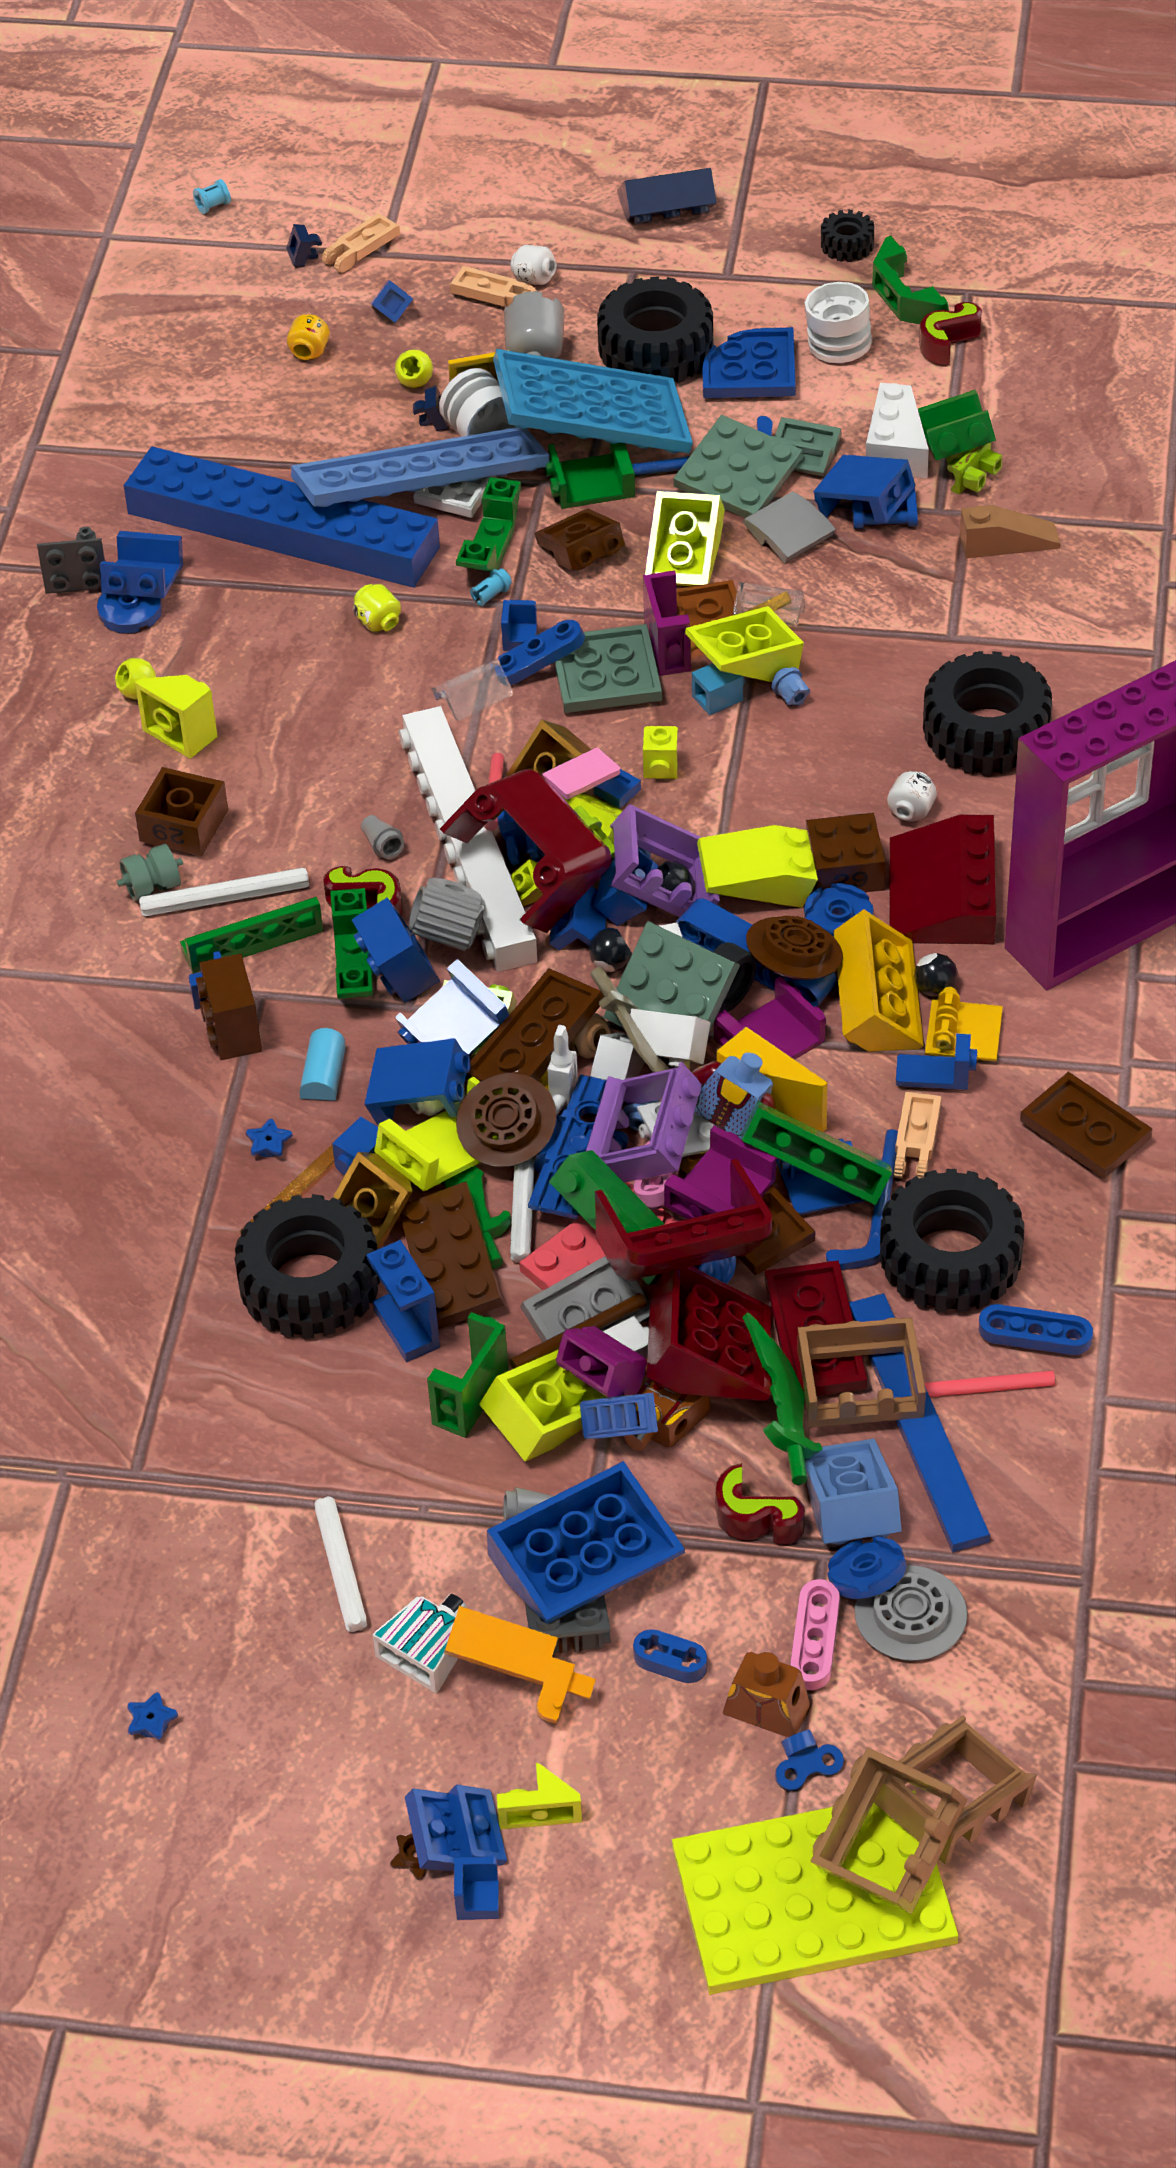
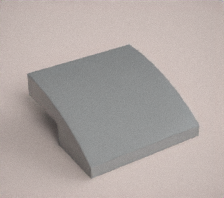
[743,491,836,564]

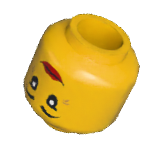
[286,314,330,360]

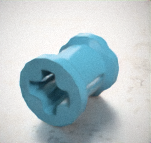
[193,179,231,214]

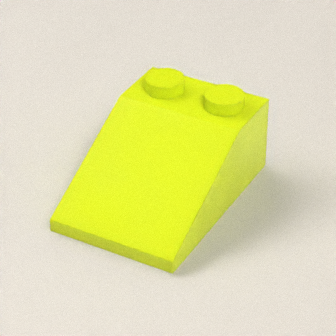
[645,491,725,587]
[685,606,804,682]
[697,825,818,908]
[479,1350,622,1462]

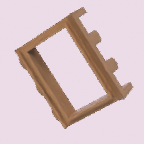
[797,1318,926,1428]
[874,1715,1037,1864]
[810,1747,968,1914]

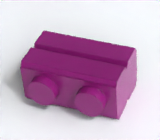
[556,1326,648,1398]

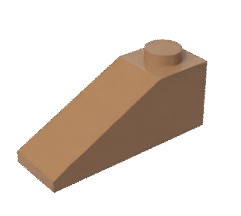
[960,505,1060,559]

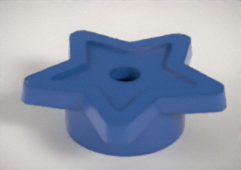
[246,1119,293,1157]
[127,1692,178,1740]

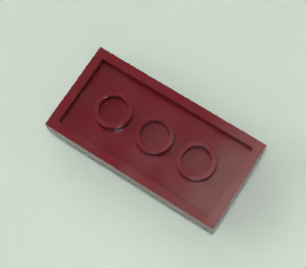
[765,1260,867,1396]

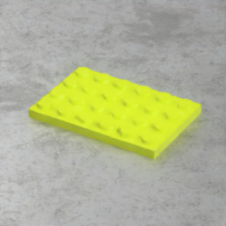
[672,1790,958,1995]

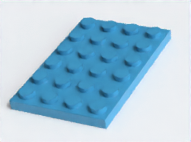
[493,349,693,453]

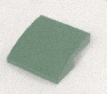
[772,417,842,477]

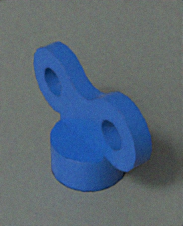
[775,1729,844,1791]

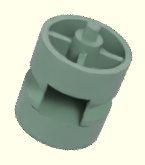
[117,844,183,901]

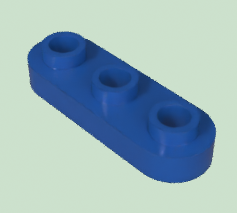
[492,620,585,685]
[978,1304,1093,1355]

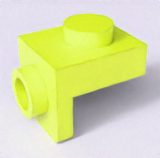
[643,726,678,779]

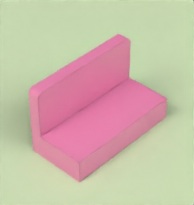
[542,747,620,799]

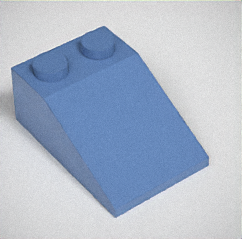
[804,1438,902,1545]

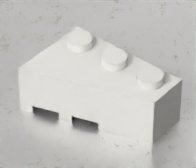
[866,383,929,479]

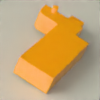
[444,1606,596,1724]

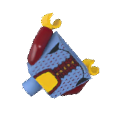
[692,1053,776,1140]

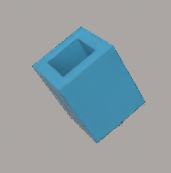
[692,663,745,716]

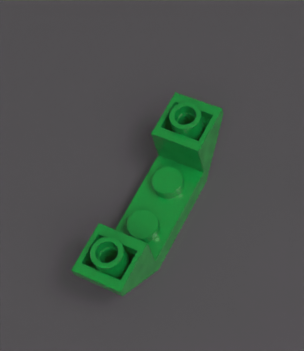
[872,236,949,325]
[456,477,521,572]
[330,888,374,999]

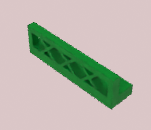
[180,897,323,974]

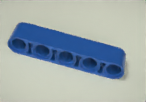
[676,898,838,1007]

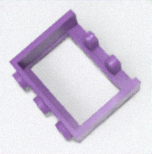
[610,804,720,917]
[586,1062,702,1183]

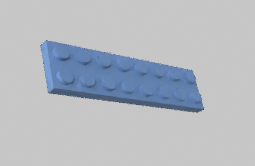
[291,427,549,507]

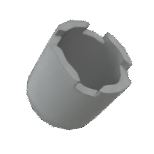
[504,291,564,359]

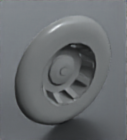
[855,1565,967,1661]

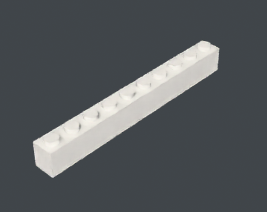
[399,706,537,972]

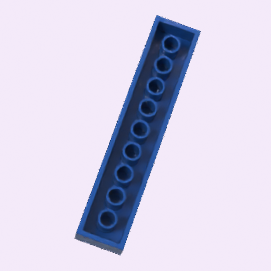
[124,446,440,588]

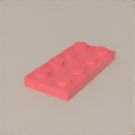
[519,1182,677,1290]

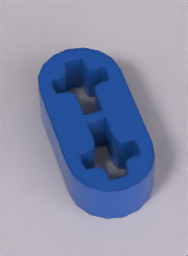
[633,1629,707,1683]

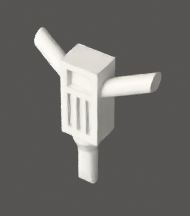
[547,1025,578,1116]

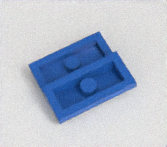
[405,1784,507,1871]

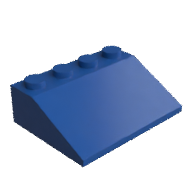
[487,1461,685,1624]

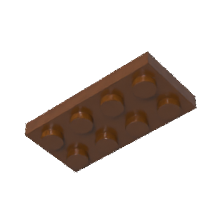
[465,968,604,1082]
[400,1181,504,1329]

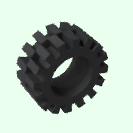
[821,210,875,262]

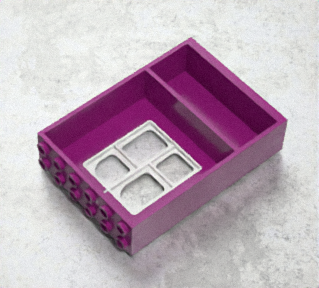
[1004,660,1176,991]

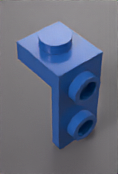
[896,1033,977,1090]

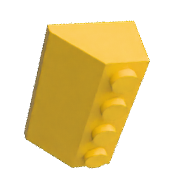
[834,909,924,1052]

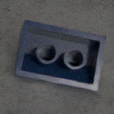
[617,168,717,224]

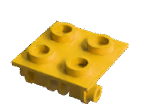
[925,987,1003,1062]

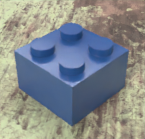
[352,897,440,1003]

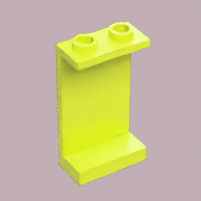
[374,1077,521,1191]

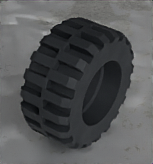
[597,276,714,383]
[923,651,1052,775]
[880,1169,1024,1313]
[234,1194,380,1338]

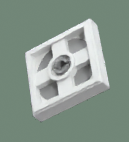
[414,476,497,518]

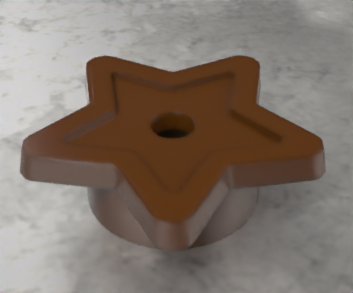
[390,1834,426,1880]

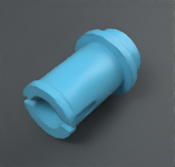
[470,568,512,606]

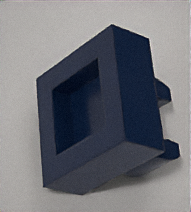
[286,224,322,267]
[413,386,448,431]

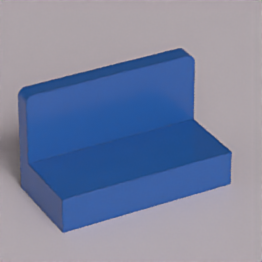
[549,887,606,950]

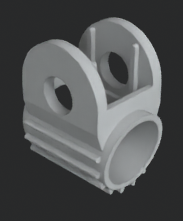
[409,878,484,951]

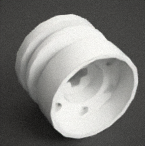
[805,282,872,363]
[439,368,516,437]

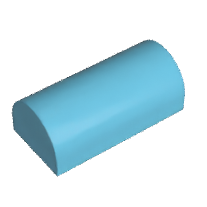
[299,1028,346,1101]

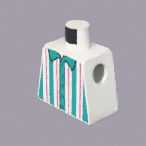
[373,1594,467,1693]

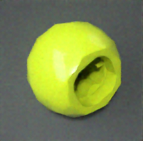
[395,349,433,388]
[115,658,156,699]

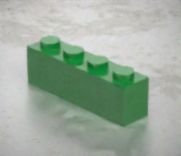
[741,1101,892,1205]
[549,1150,664,1285]

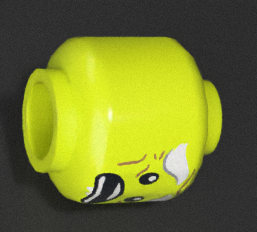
[353,584,401,632]

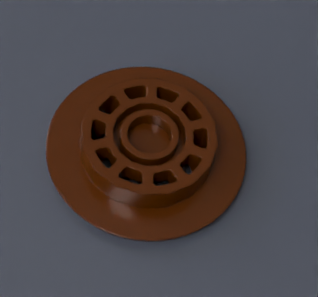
[746,915,843,980]
[456,1073,556,1167]

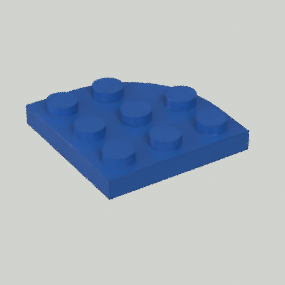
[703,327,796,398]

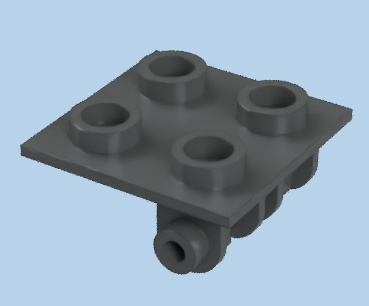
[37,527,105,594]
[525,1595,611,1653]

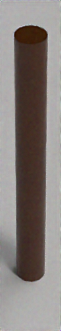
[510,1293,647,1369]

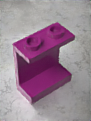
[643,570,691,676]
[714,976,826,1060]
[664,1126,776,1219]

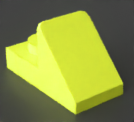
[497,1763,582,1830]

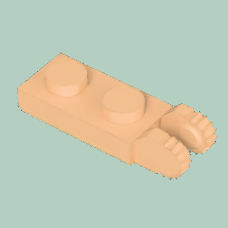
[321,213,400,273]
[450,266,537,307]
[894,1092,942,1179]

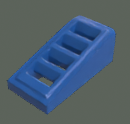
[580,1393,658,1439]

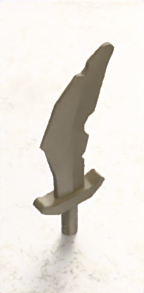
[590,967,670,1073]

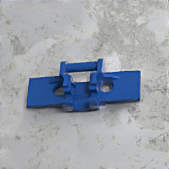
[528,1074,629,1219]

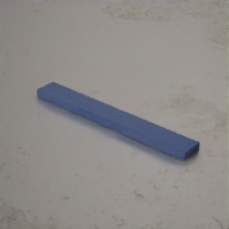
[849,1293,990,1552]

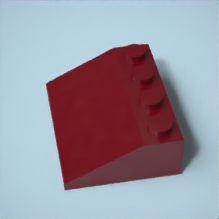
[889,814,996,945]
[647,1266,771,1401]

